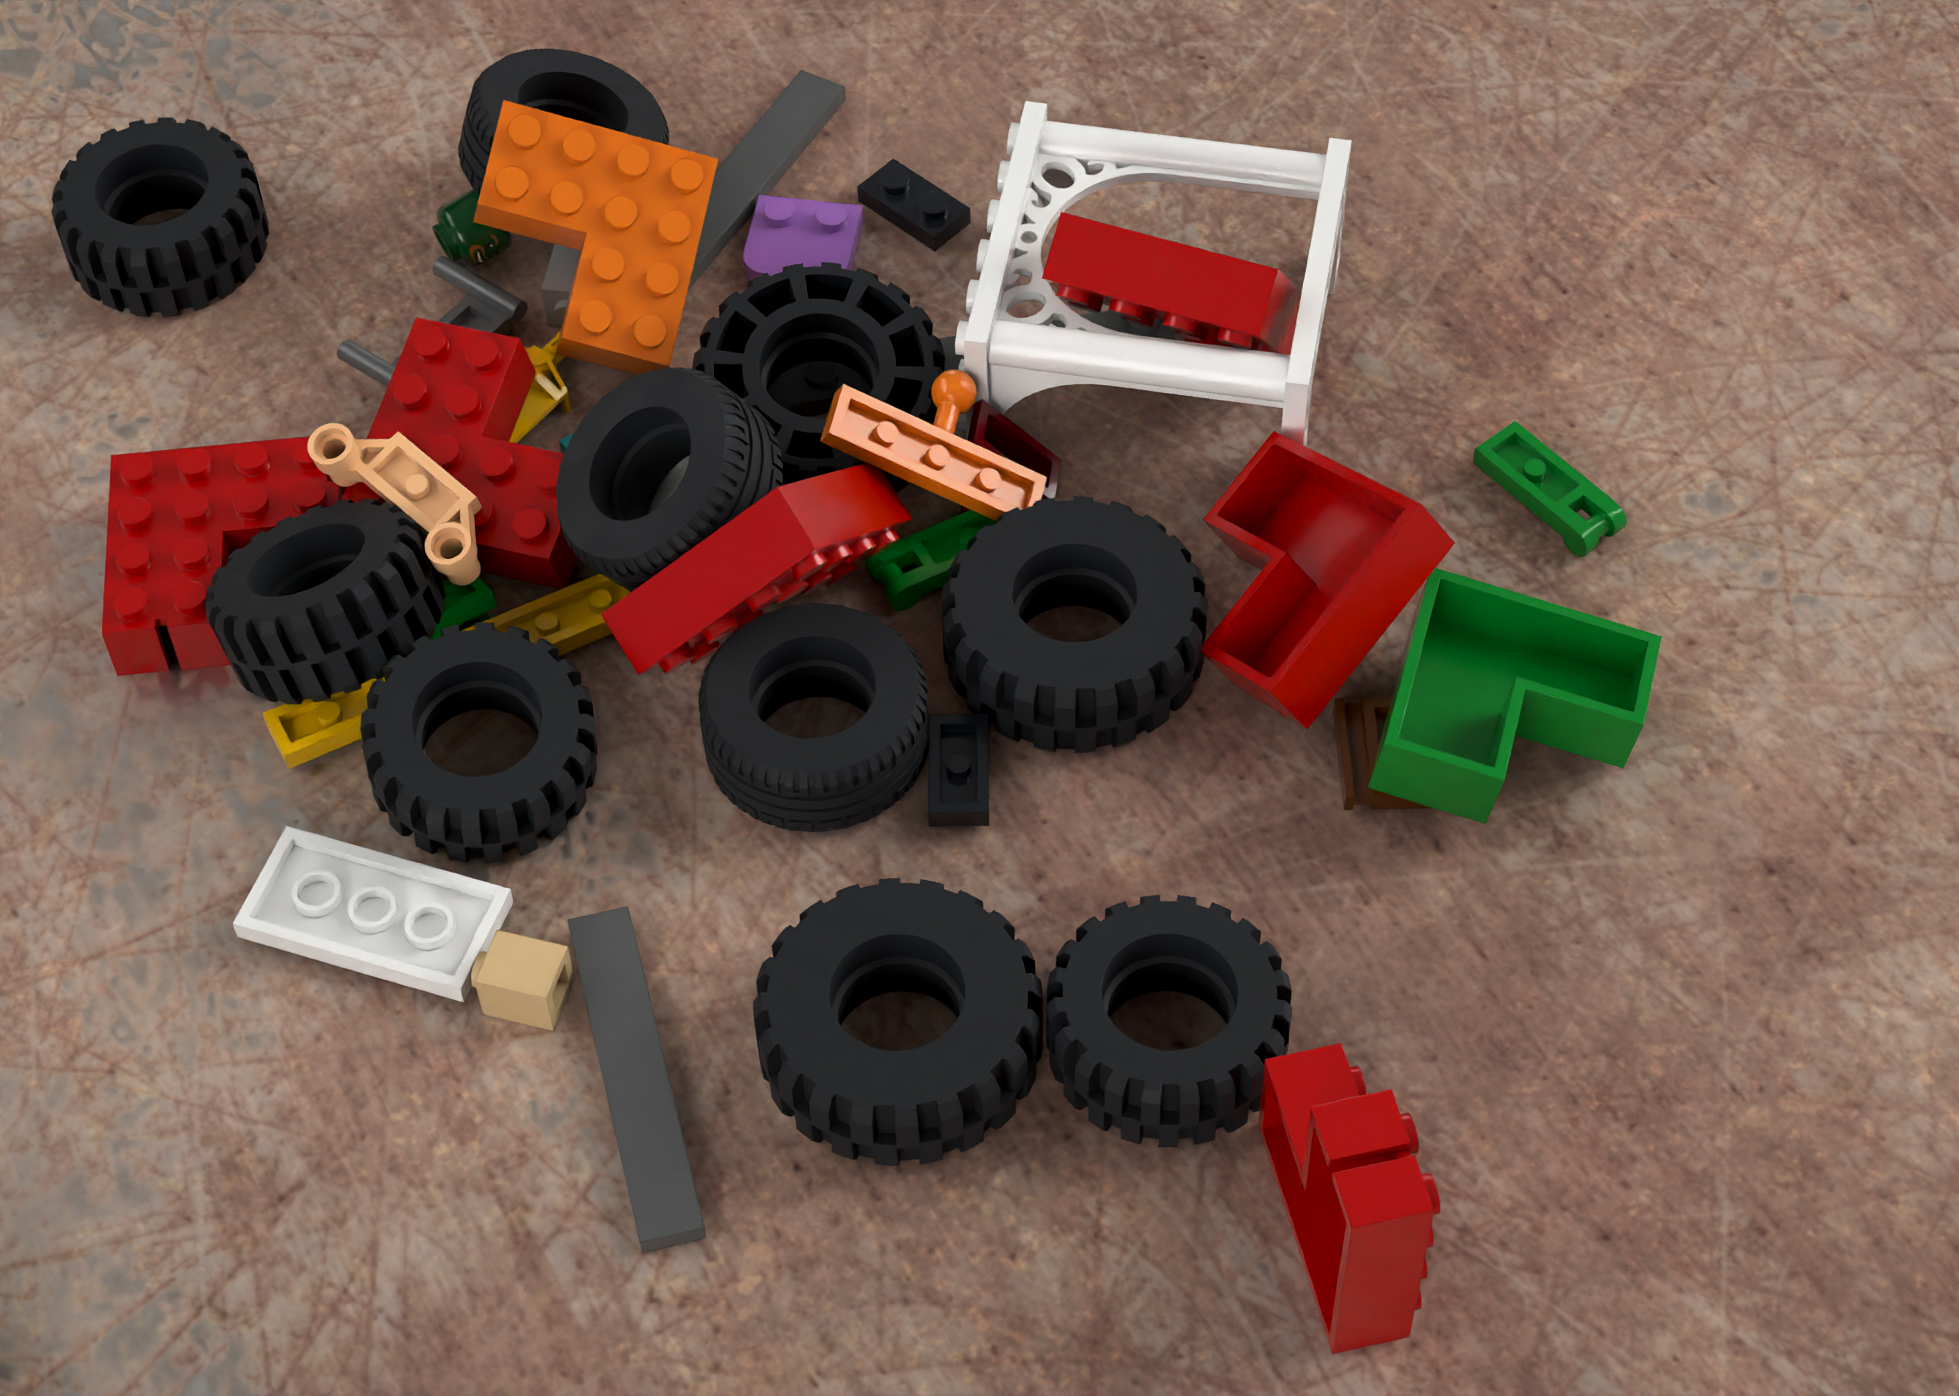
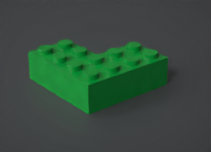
[1368,568,1662,824]

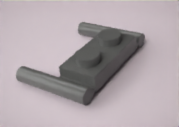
[337,256,528,387]

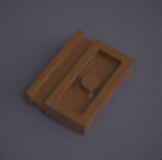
[1333,697,1431,810]

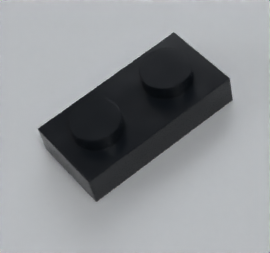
[857,159,971,251]
[928,714,989,827]

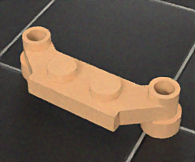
[307,423,482,586]

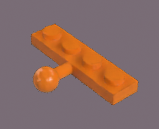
[820,369,1047,521]

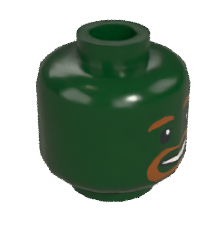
[432,189,511,267]

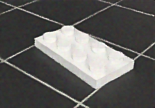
[233,826,513,1002]

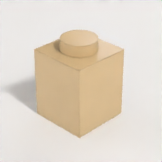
[471,930,575,1031]

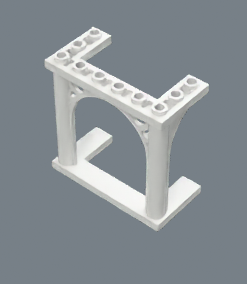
[955,101,1352,446]

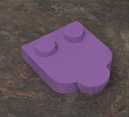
[743,195,864,281]

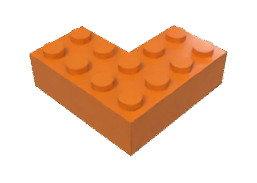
[473,100,719,375]

